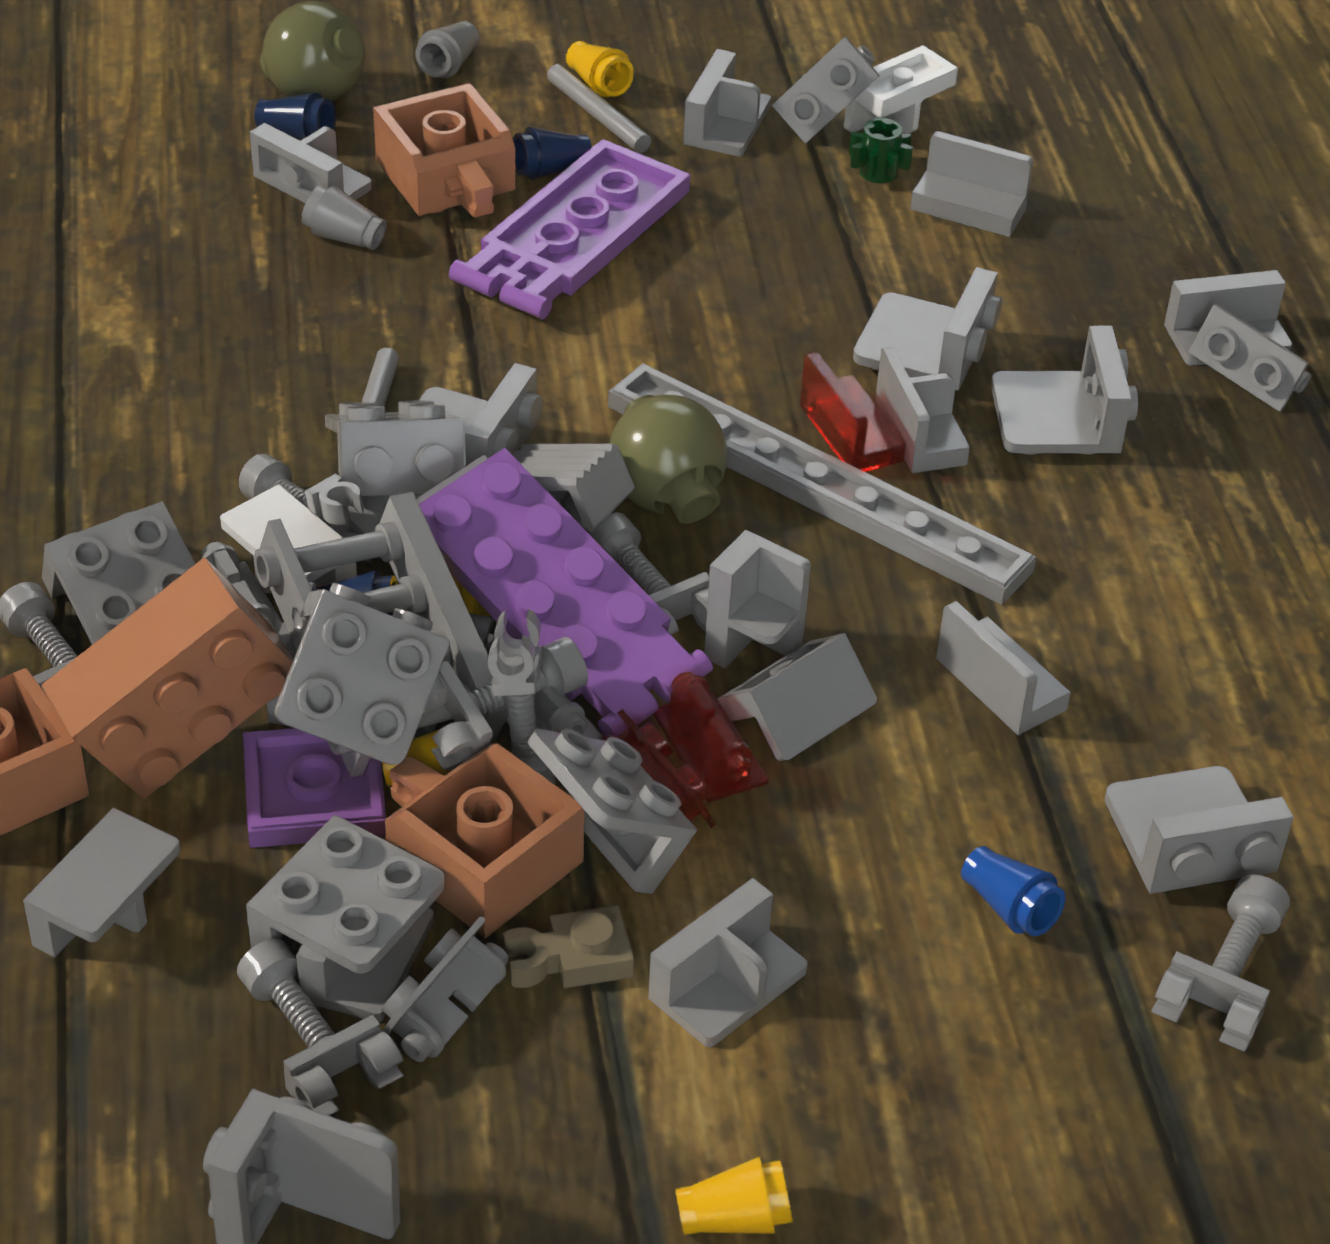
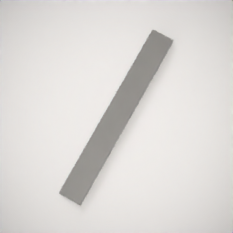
[608,363,1036,605]

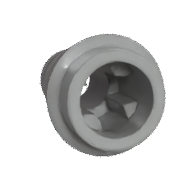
[416,21,479,78]
[302,185,387,250]

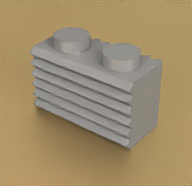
[514,444,635,533]

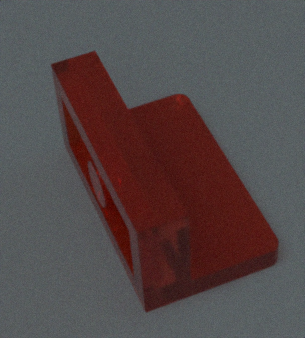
[800,351,906,472]

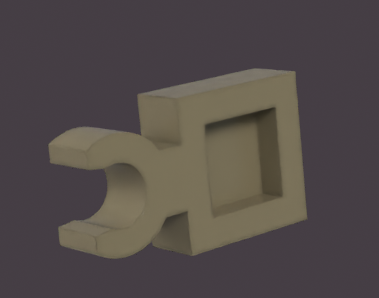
[503,905,634,988]

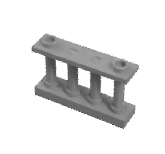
[254,492,508,777]

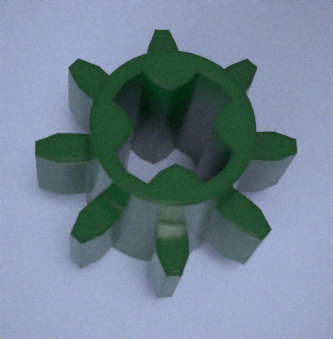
[849,118,913,183]

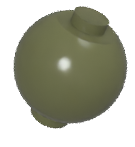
[260,1,365,102]
[609,395,728,524]

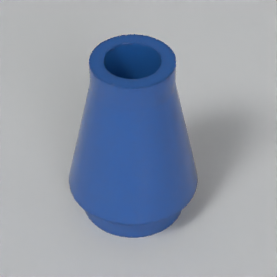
[961,846,1066,936]

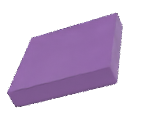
[243,728,386,848]

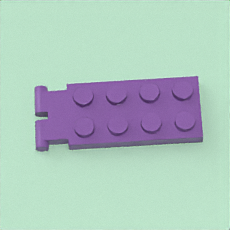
[449,139,691,320]
[419,448,713,739]

